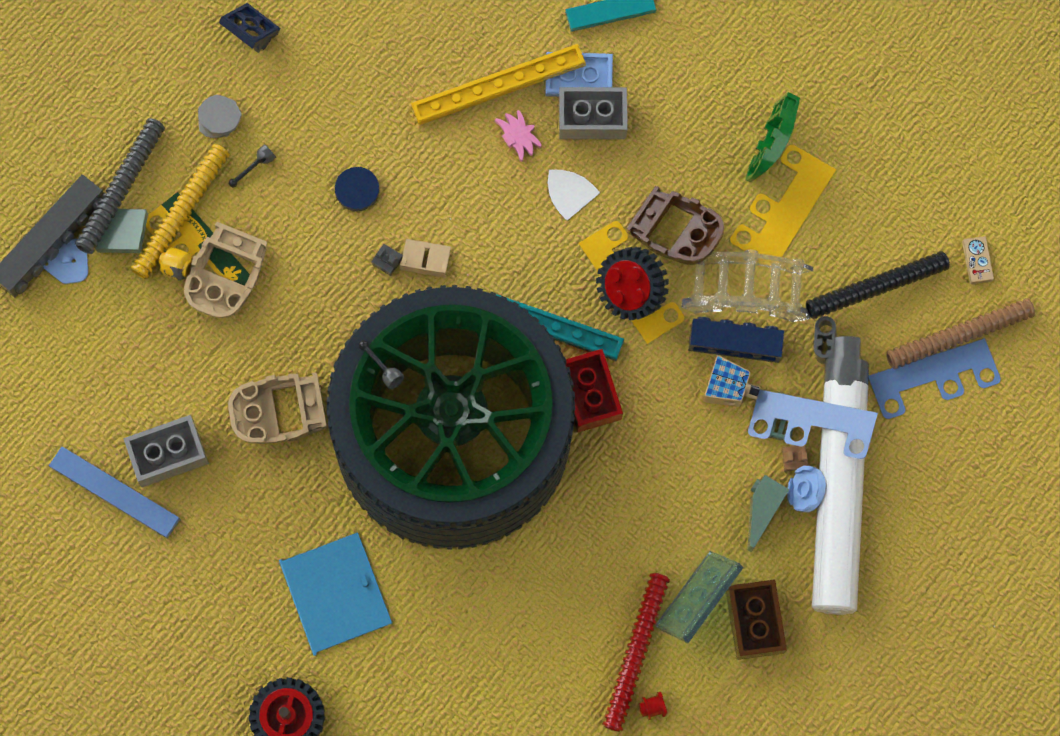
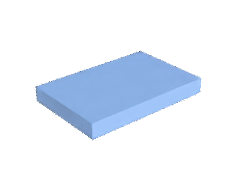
[545,52,613,97]

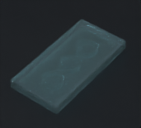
[655,551,743,643]

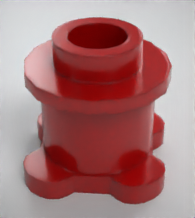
[639,691,668,720]

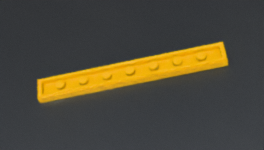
[411,44,586,125]

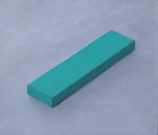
[565,0,656,32]

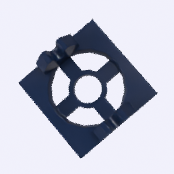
[219,3,281,53]

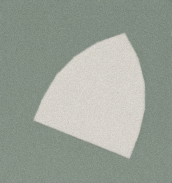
[548,170,600,220]

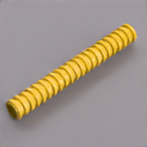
[130,144,230,279]

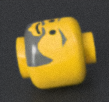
[159,247,192,281]

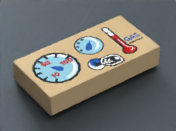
[962,236,994,284]

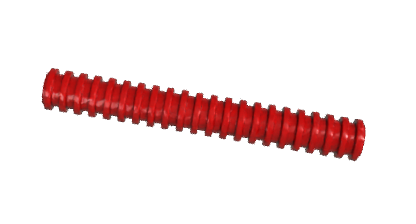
[602,573,670,732]

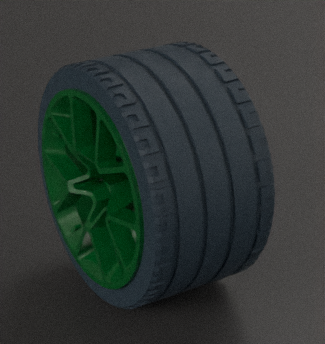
[327,285,575,550]

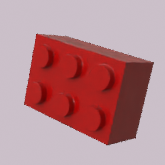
[566,349,623,433]

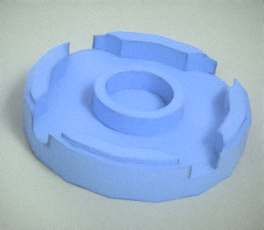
[787,466,826,513]

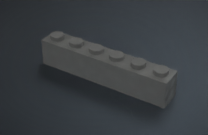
[0,174,104,298]

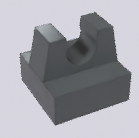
[371,244,403,276]

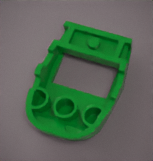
[745,92,800,182]

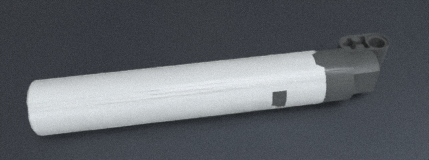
[812,316,869,615]

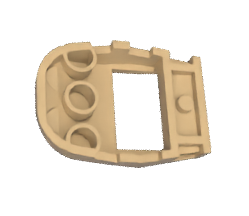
[184,222,267,318]
[228,373,327,444]

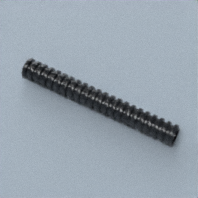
[806,251,950,319]

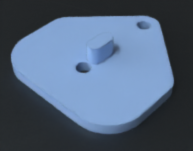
[43,239,88,284]

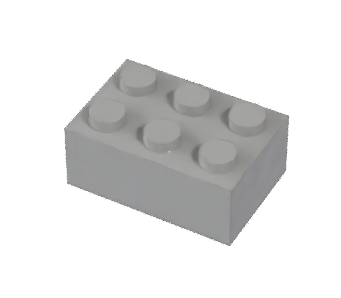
[559,87,628,139]
[123,415,209,487]

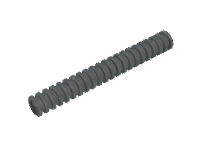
[75,118,165,254]

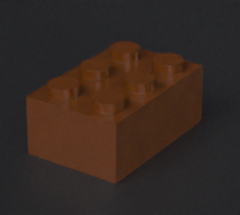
[725,579,787,660]

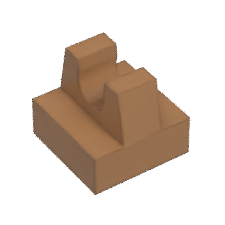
[782,446,808,472]

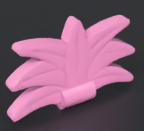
[495,110,541,162]

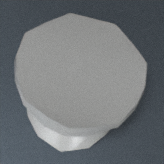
[198,95,242,138]

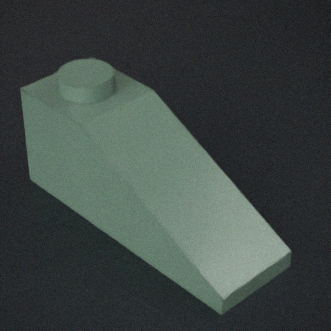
[747,475,789,552]

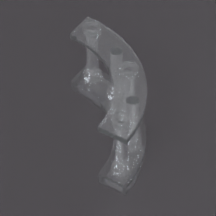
[681,250,813,322]

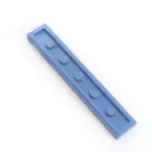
[49,447,180,538]

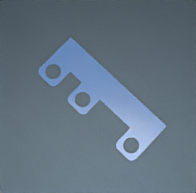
[869,338,1001,419]
[748,390,878,459]

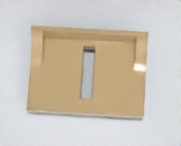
[400,239,451,278]

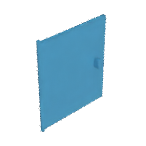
[279,532,392,656]

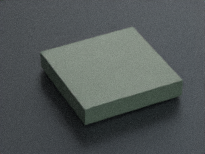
[95,209,148,253]

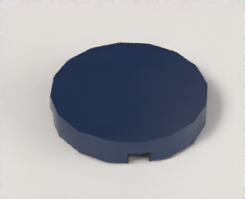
[335,167,379,211]

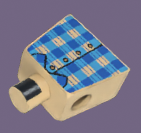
[703,355,760,407]

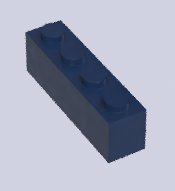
[688,317,784,363]

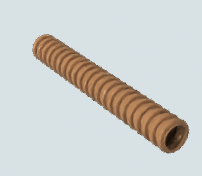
[886,298,1035,369]

